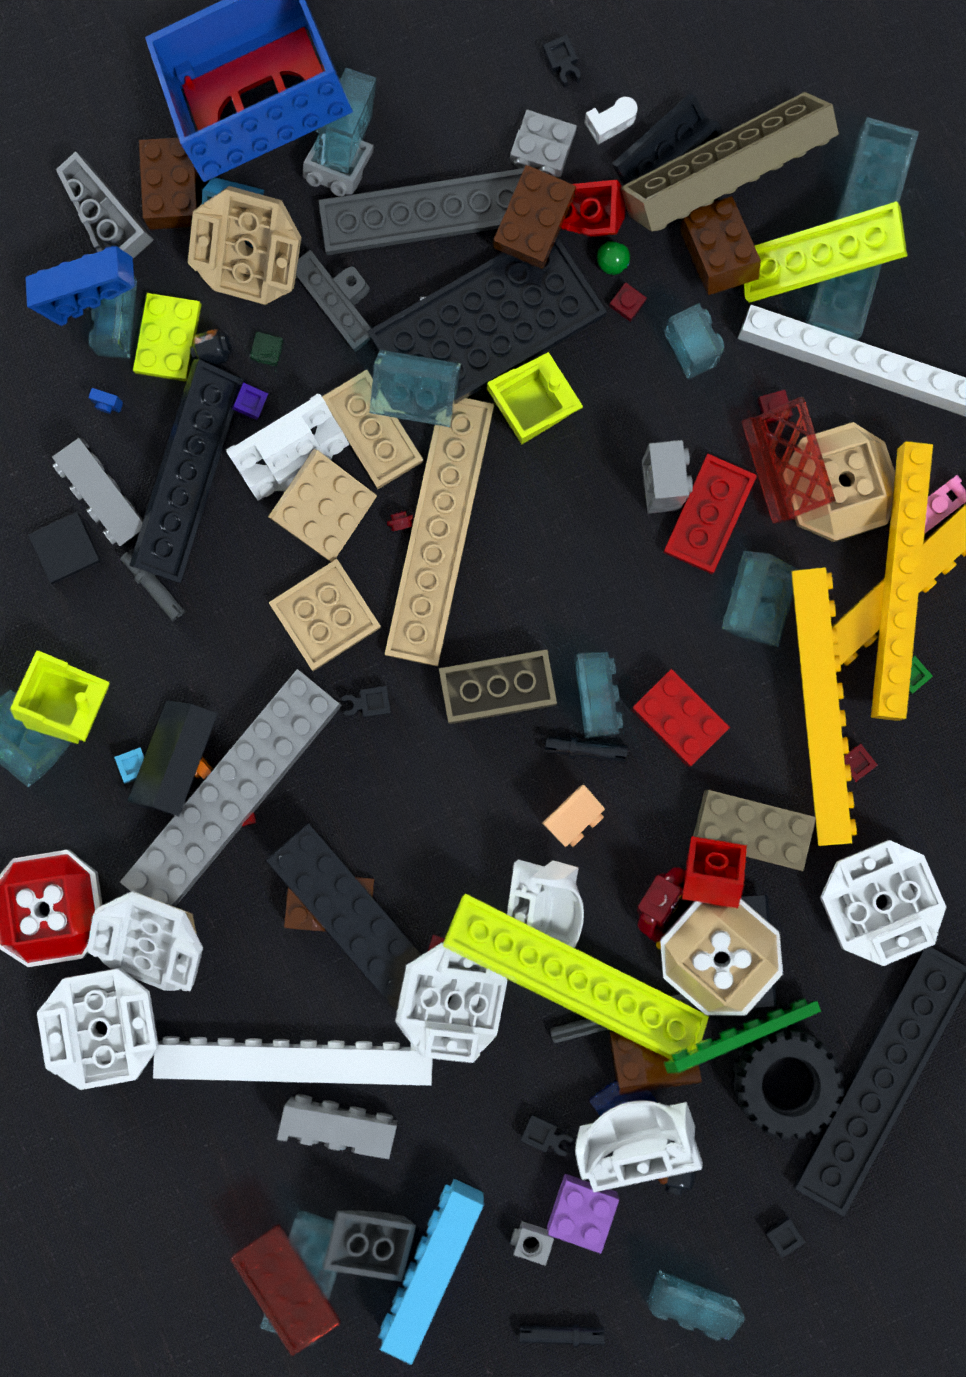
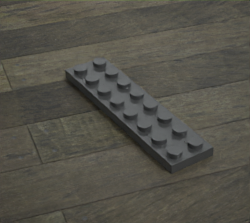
[319,168,524,255]

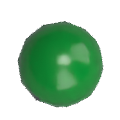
[597,241,630,275]

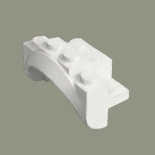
[226,394,350,501]
[507,860,584,948]
[576,1101,702,1192]

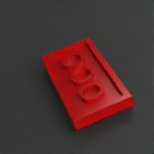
[663,454,757,574]

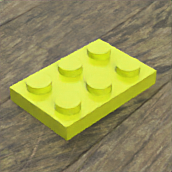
[133,293,201,382]

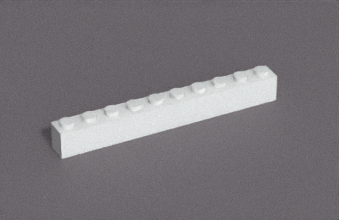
[738,305,966,416]
[153,1036,433,1085]

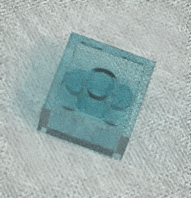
[664,303,725,379]

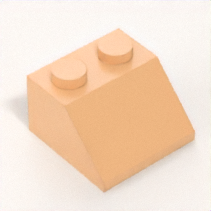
[542,785,605,847]

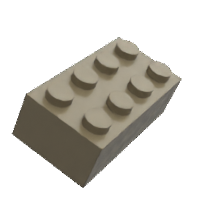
[439,650,557,724]
[693,790,816,871]

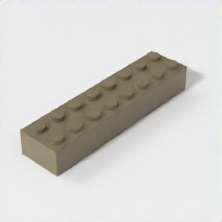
[620,92,839,232]

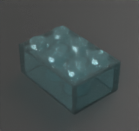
[314,68,377,174]

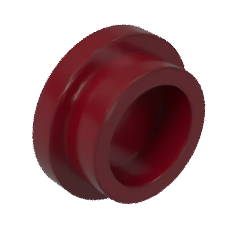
[387,511,414,531]

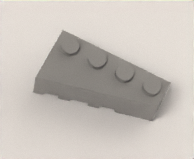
[56,151,153,258]
[52,438,143,546]
[277,1094,398,1159]

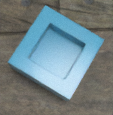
[114,748,144,784]

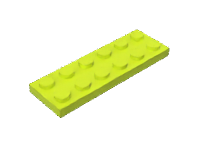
[744,202,907,303]

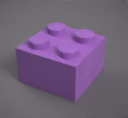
[547,1174,619,1253]

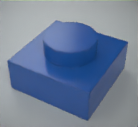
[89,388,123,413]

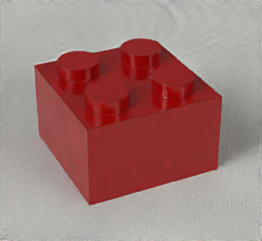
[682,836,747,908]

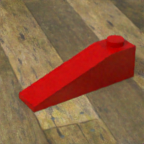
[561,180,625,236]

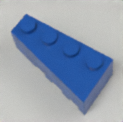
[26,246,135,326]

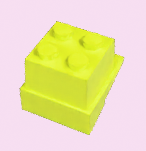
[487,352,583,444]
[10,650,110,744]

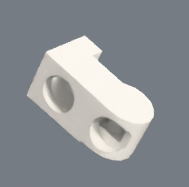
[585,97,637,145]

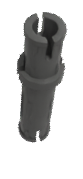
[120,549,185,622]

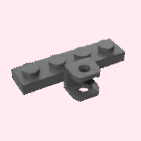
[296,250,371,352]

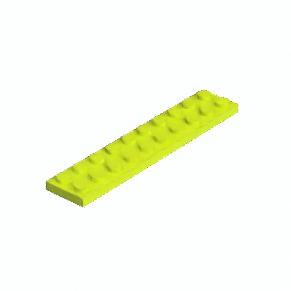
[442,894,709,1068]

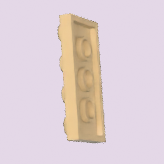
[322,370,423,489]

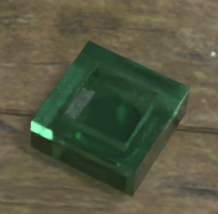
[250,332,284,366]

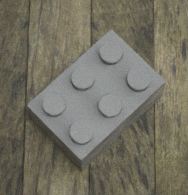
[642,440,693,514]

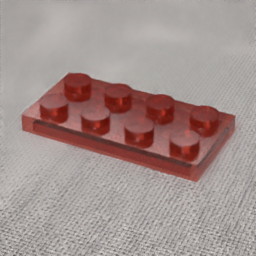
[230,1224,341,1356]

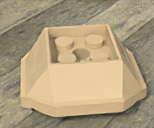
[188,186,301,305]
[781,422,895,542]

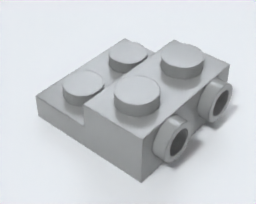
[510,110,577,178]
[303,126,374,196]

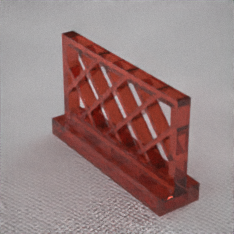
[741,397,836,524]

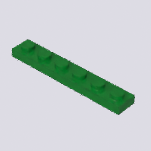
[664,998,821,1073]

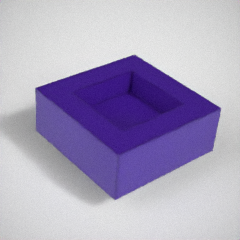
[232,382,268,420]

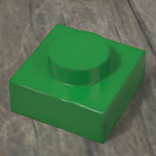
[909,656,933,694]

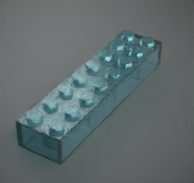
[805,117,919,340]

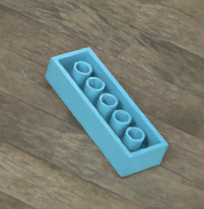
[378,1179,484,1364]

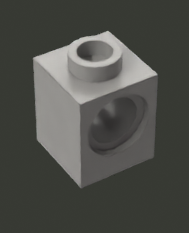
[510,1221,554,1266]

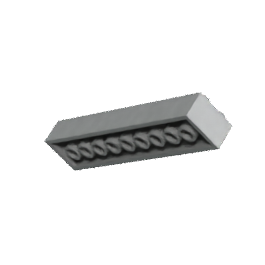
[120,669,342,907]

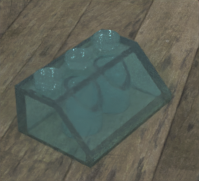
[89,277,137,358]
[369,350,461,427]
[722,551,799,647]
[574,652,623,739]
[0,690,72,788]
[647,1270,745,1341]

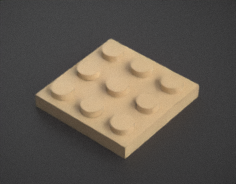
[268,449,377,562]
[268,559,381,671]

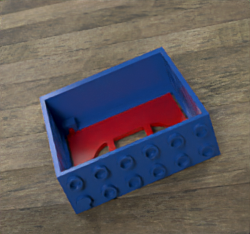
[145,0,353,182]

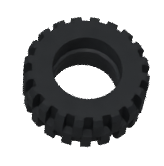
[732,1027,844,1140]

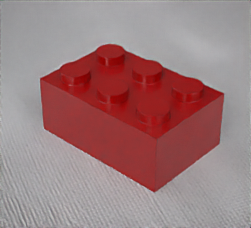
[630,669,730,767]

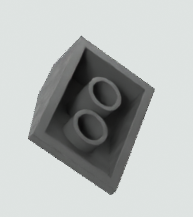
[322,1211,416,1282]

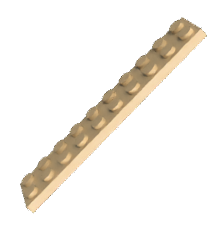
[385,398,494,667]

